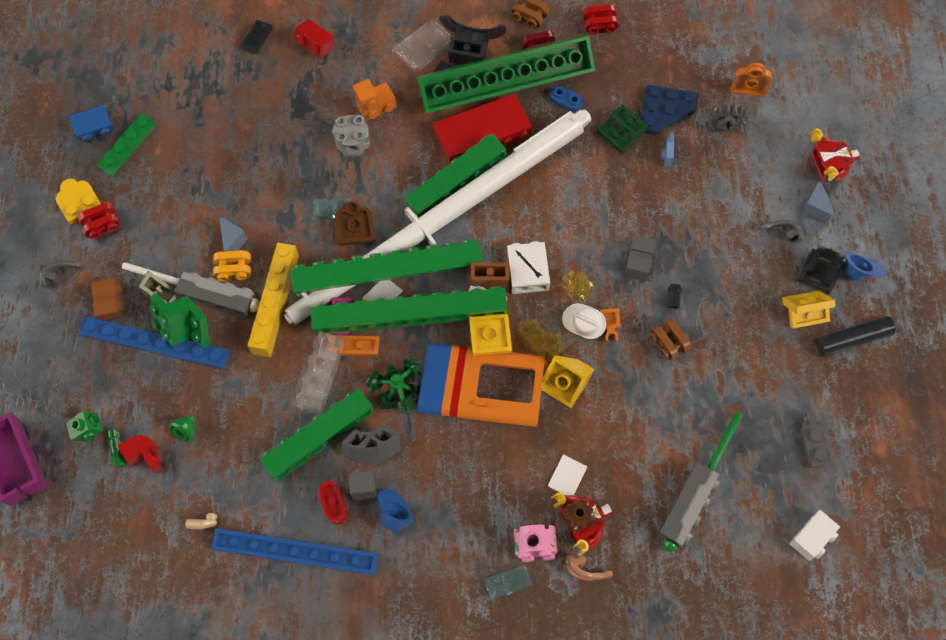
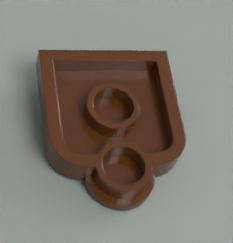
[334,201,375,246]

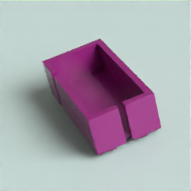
[0,412,48,506]

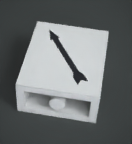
[507,241,550,294]

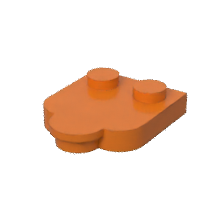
[730,63,772,97]

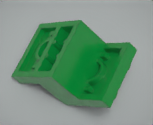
[149,293,210,348]

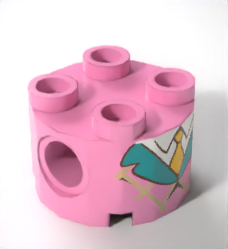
[514,525,557,562]

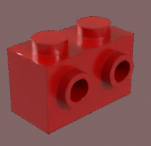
[294,19,335,59]

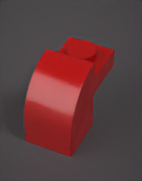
[117,435,163,474]

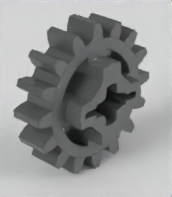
[708,104,748,132]

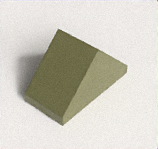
[137,271,177,304]

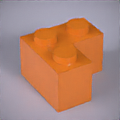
[352,79,397,122]

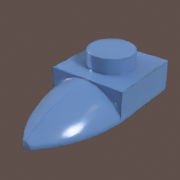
[661,131,674,167]

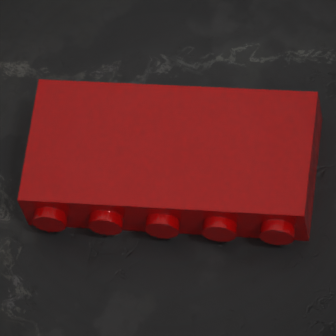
[433,93,532,164]

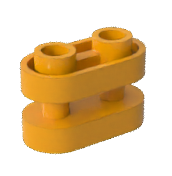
[213,250,251,282]

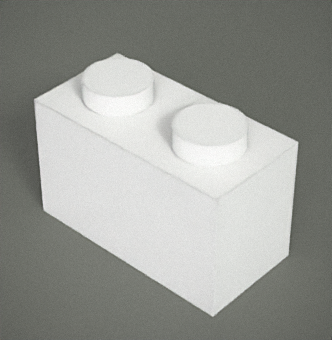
[789,510,840,561]

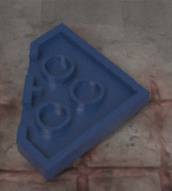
[641,85,699,135]

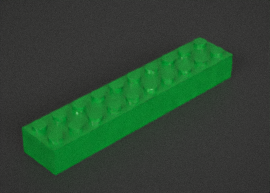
[416,35,595,113]

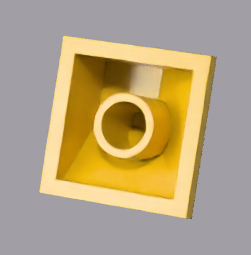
[541,355,595,408]

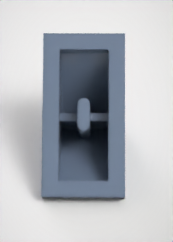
[802,183,835,223]
[219,218,248,252]

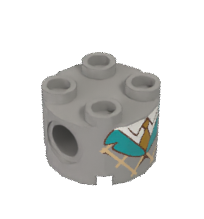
[332,115,371,157]

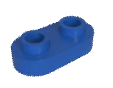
[550,86,583,112]

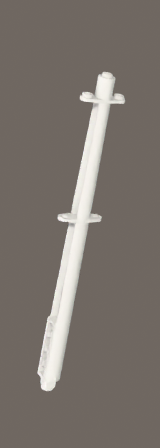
[283,109,591,326]

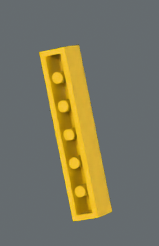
[248,243,299,357]

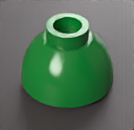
[168,415,196,442]

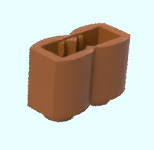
[91,277,125,320]

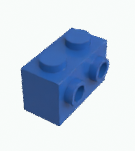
[69,105,114,141]

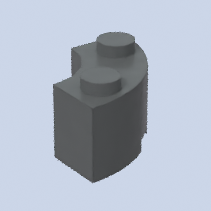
[342,425,401,463]

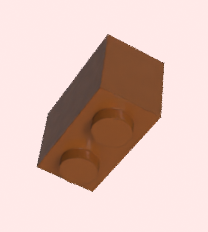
[471,262,509,289]

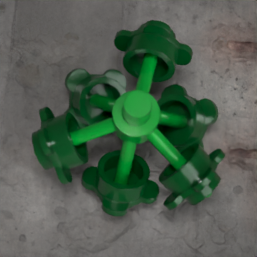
[367,359,423,413]

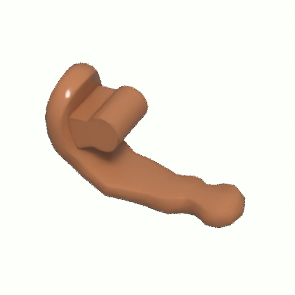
[566,553,613,581]

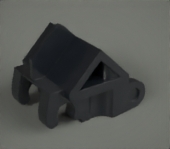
[797,245,845,295]

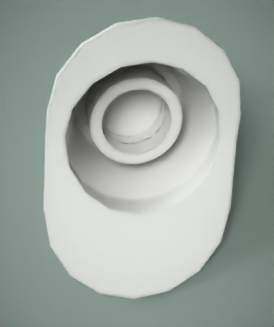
[562,303,606,339]

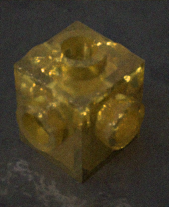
[560,270,594,302]

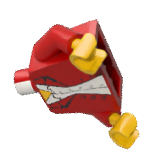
[809,128,859,182]
[551,493,612,556]

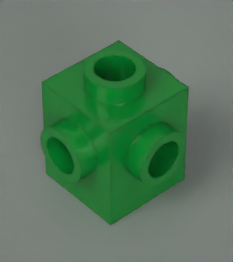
[66,411,103,442]

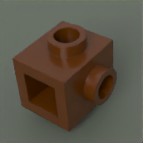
[563,499,595,533]

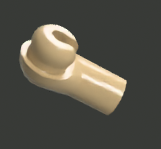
[185,513,217,530]

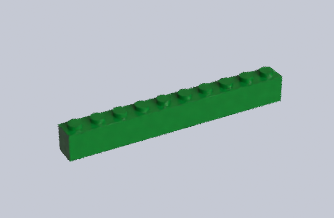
[290,239,483,294]
[311,286,508,336]

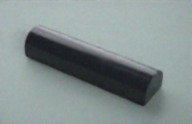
[814,316,896,357]

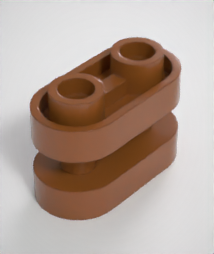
[511,0,550,28]
[649,317,692,361]

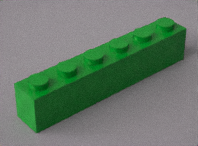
[405,133,507,218]
[260,389,375,483]

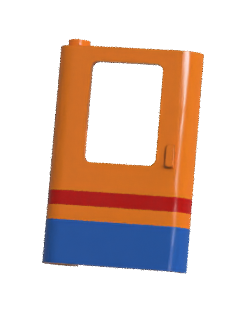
[418,343,549,427]

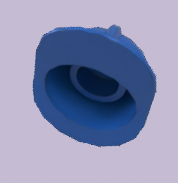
[841,251,887,281]
[377,489,414,534]

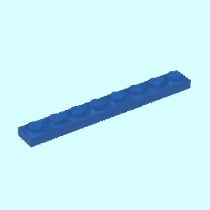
[78,316,230,370]
[211,528,379,576]

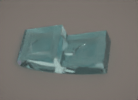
[313,197,351,219]
[484,565,533,600]

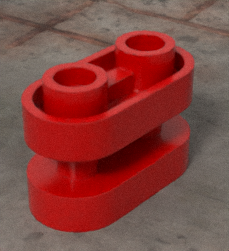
[582,5,619,35]
[77,202,120,239]
[318,481,348,526]

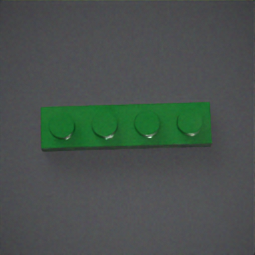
[97,113,157,177]

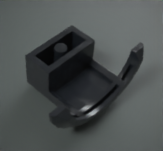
[439,15,507,65]

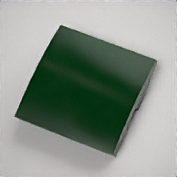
[596,104,648,154]

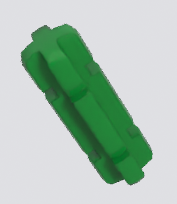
[106,429,125,468]

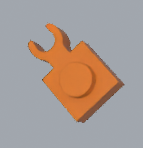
[600,308,621,343]

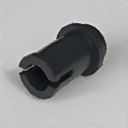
[667,284,683,309]

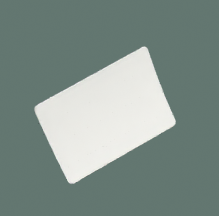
[362,280,403,302]
[548,455,587,495]

